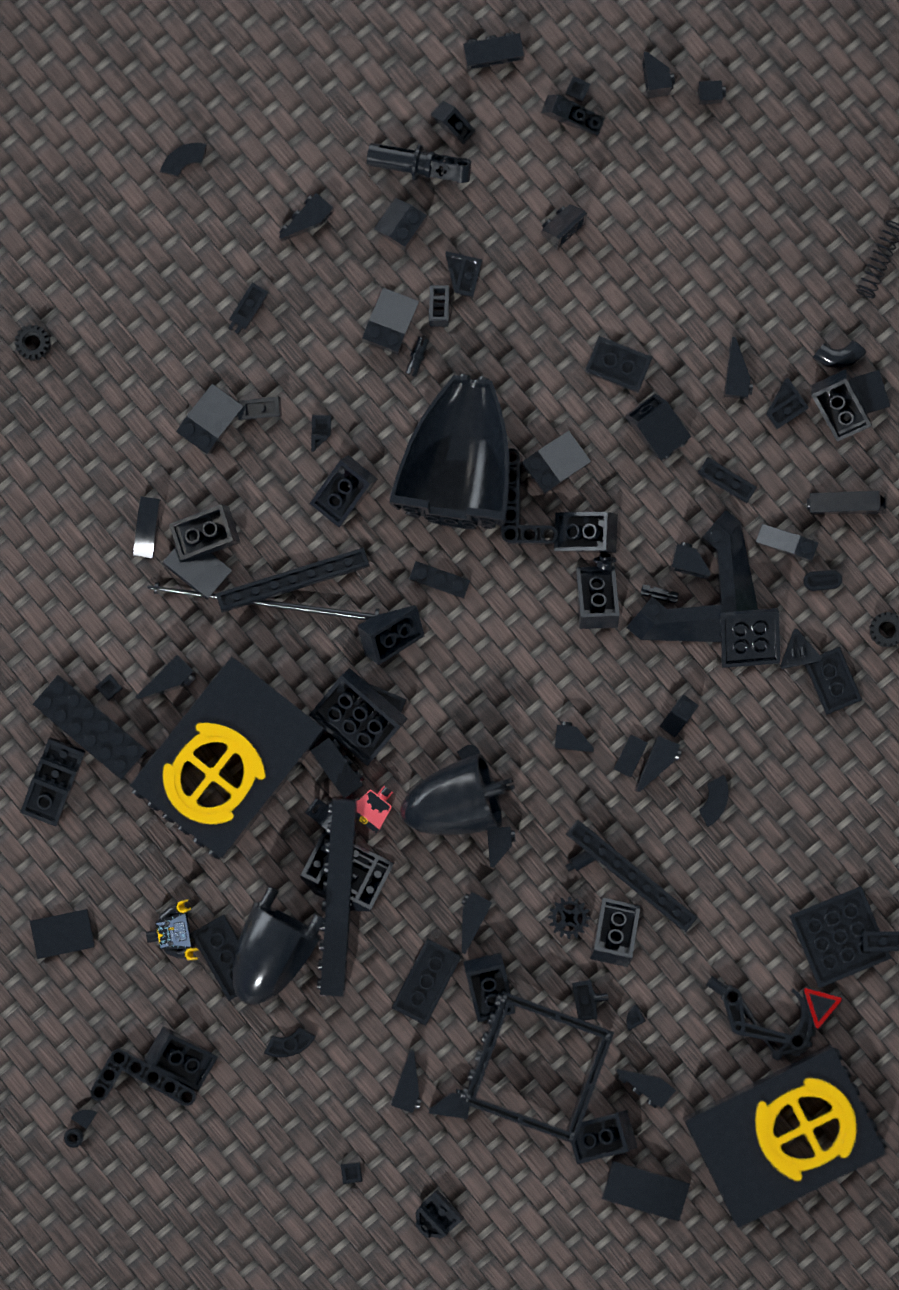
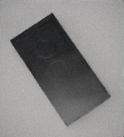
[190,914,239,1001]
[391,938,462,1026]

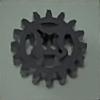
[548,896,591,939]

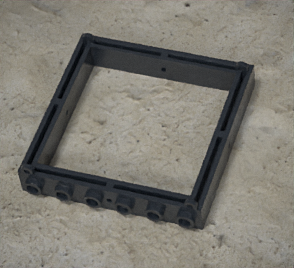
[460,991,615,1144]

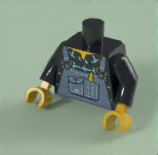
[146,899,198,960]

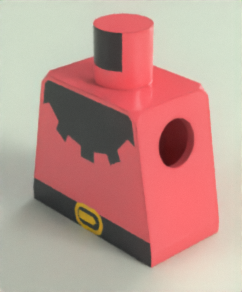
[356,786,393,834]

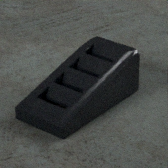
[429,285,449,327]

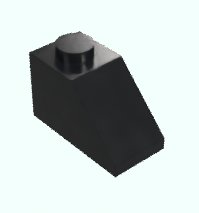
[430,101,476,145]
[659,694,699,738]
[554,721,594,753]
[487,827,515,868]
[429,1089,470,1119]

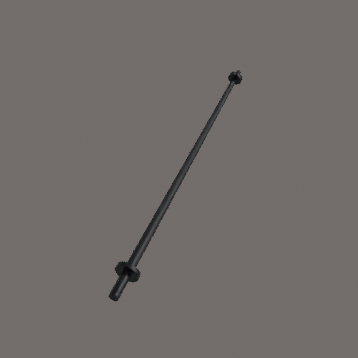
[147,582,380,620]

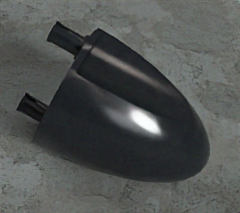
[400,754,515,835]
[233,886,326,1005]

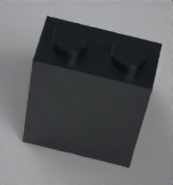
[625,393,692,460]

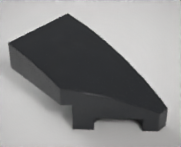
[311,414,331,452]

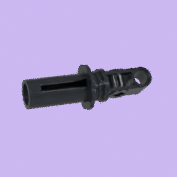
[367,143,471,183]

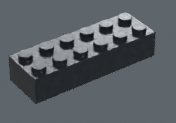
[32,675,148,781]

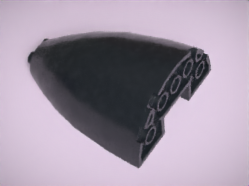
[389,374,509,530]

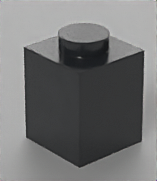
[697,80,726,105]

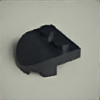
[415,1190,464,1239]

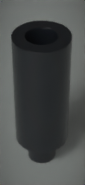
[565,851,596,872]

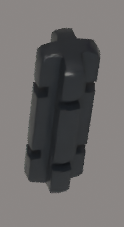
[640,584,679,603]

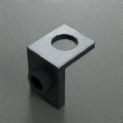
[305,798,331,830]

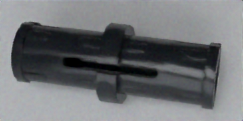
[405,337,429,377]

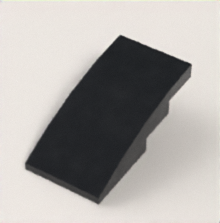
[20,737,86,827]
[601,1161,690,1221]

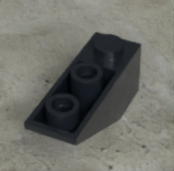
[541,94,605,136]
[279,193,334,242]
[615,1068,676,1109]

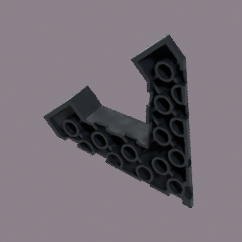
[626,510,758,642]

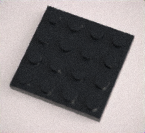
[789,886,892,988]

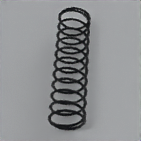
[856,220,899,299]

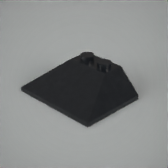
[300,829,394,911]

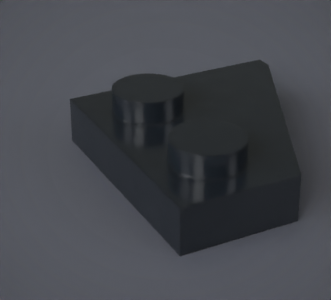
[445,251,482,298]
[766,378,809,430]

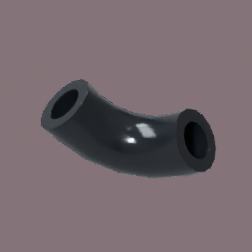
[812,340,867,368]

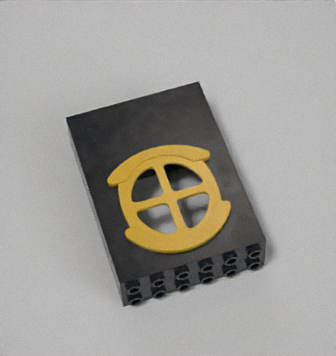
[129,656,326,860]
[683,1045,887,1228]

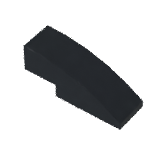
[133,496,161,558]

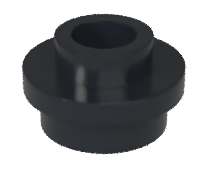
[64,1128,84,1148]

